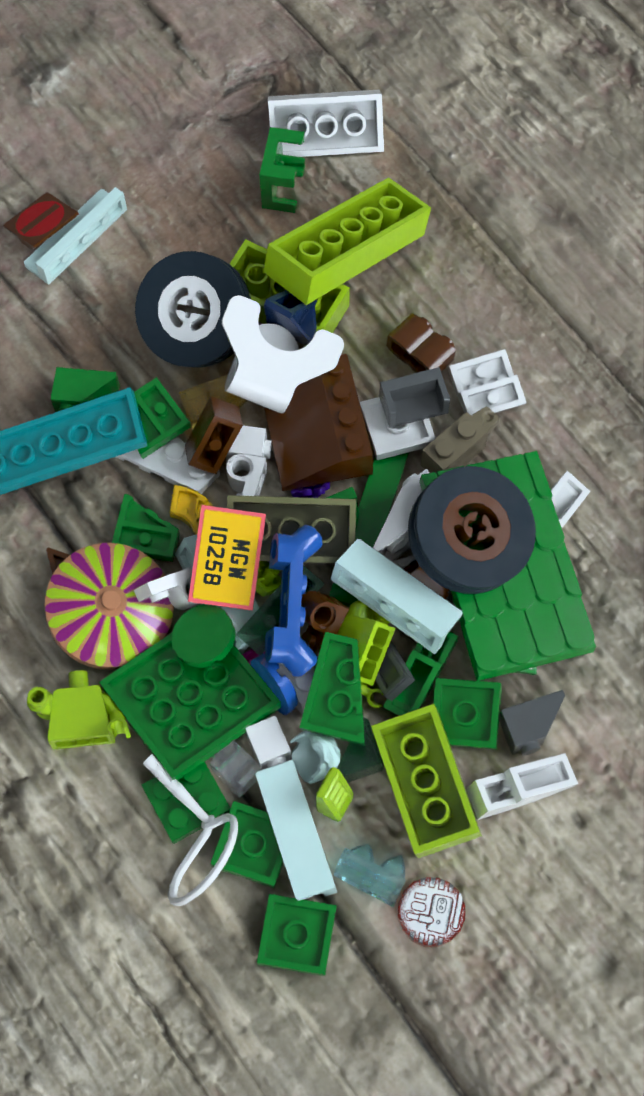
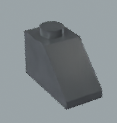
[499,690,565,756]

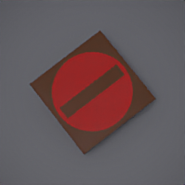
[3,192,79,250]

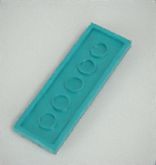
[0,387,148,495]

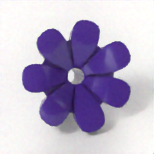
[290,482,330,498]

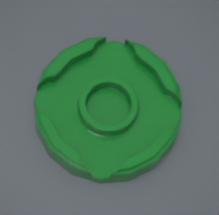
[171,604,236,668]

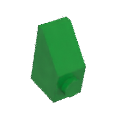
[51,367,120,412]

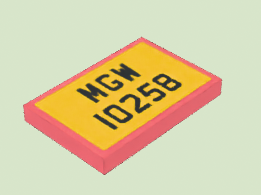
[188,505,266,611]

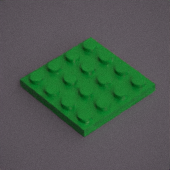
[99,633,281,780]

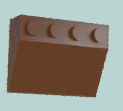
[264,354,373,491]

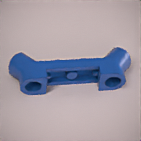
[265,525,322,677]

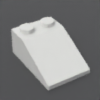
[373,469,430,561]

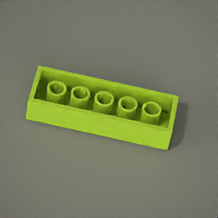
[263,177,431,305]

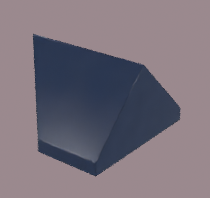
[264,290,317,346]

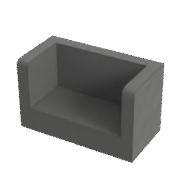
[379,367,450,428]

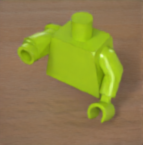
[337,600,396,708]
[27,670,131,750]

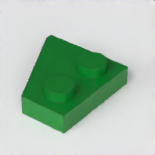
[134,377,192,459]
[112,494,180,562]

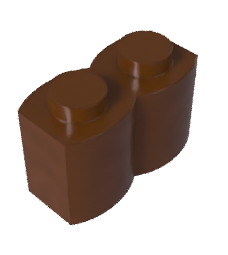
[386,313,456,373]

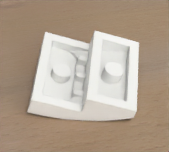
[447,349,526,415]

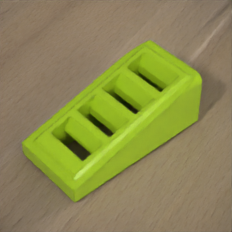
[316,767,354,822]

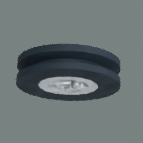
[135,251,251,368]

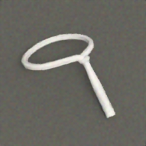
[143,754,238,906]

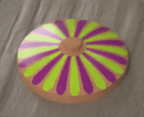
[44,543,174,670]

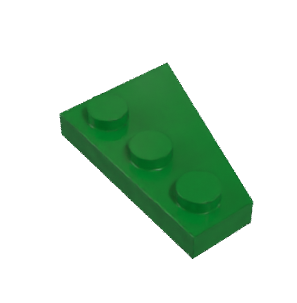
[299,632,365,746]

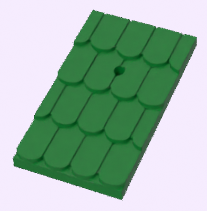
[419,451,596,681]

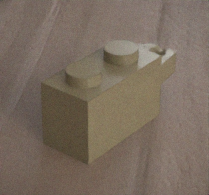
[421,406,499,473]

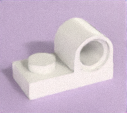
[226,454,267,496]
[134,566,200,610]

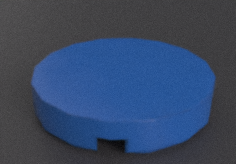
[251,653,298,715]

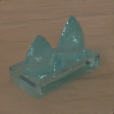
[333,844,406,907]

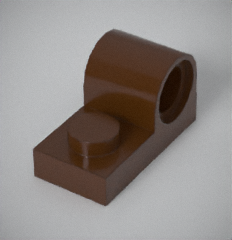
[301,591,349,665]

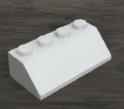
[268,90,384,157]

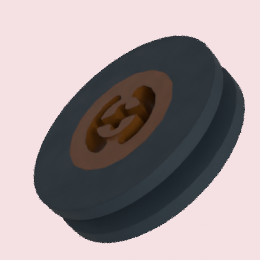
[408,466,536,594]

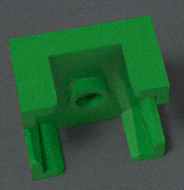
[259,127,305,213]

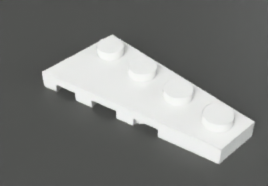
[116,437,220,494]

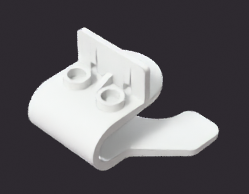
[222,295,344,414]

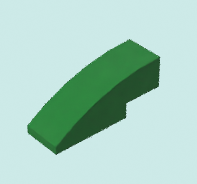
[383,631,460,716]

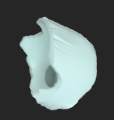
[290,731,341,784]

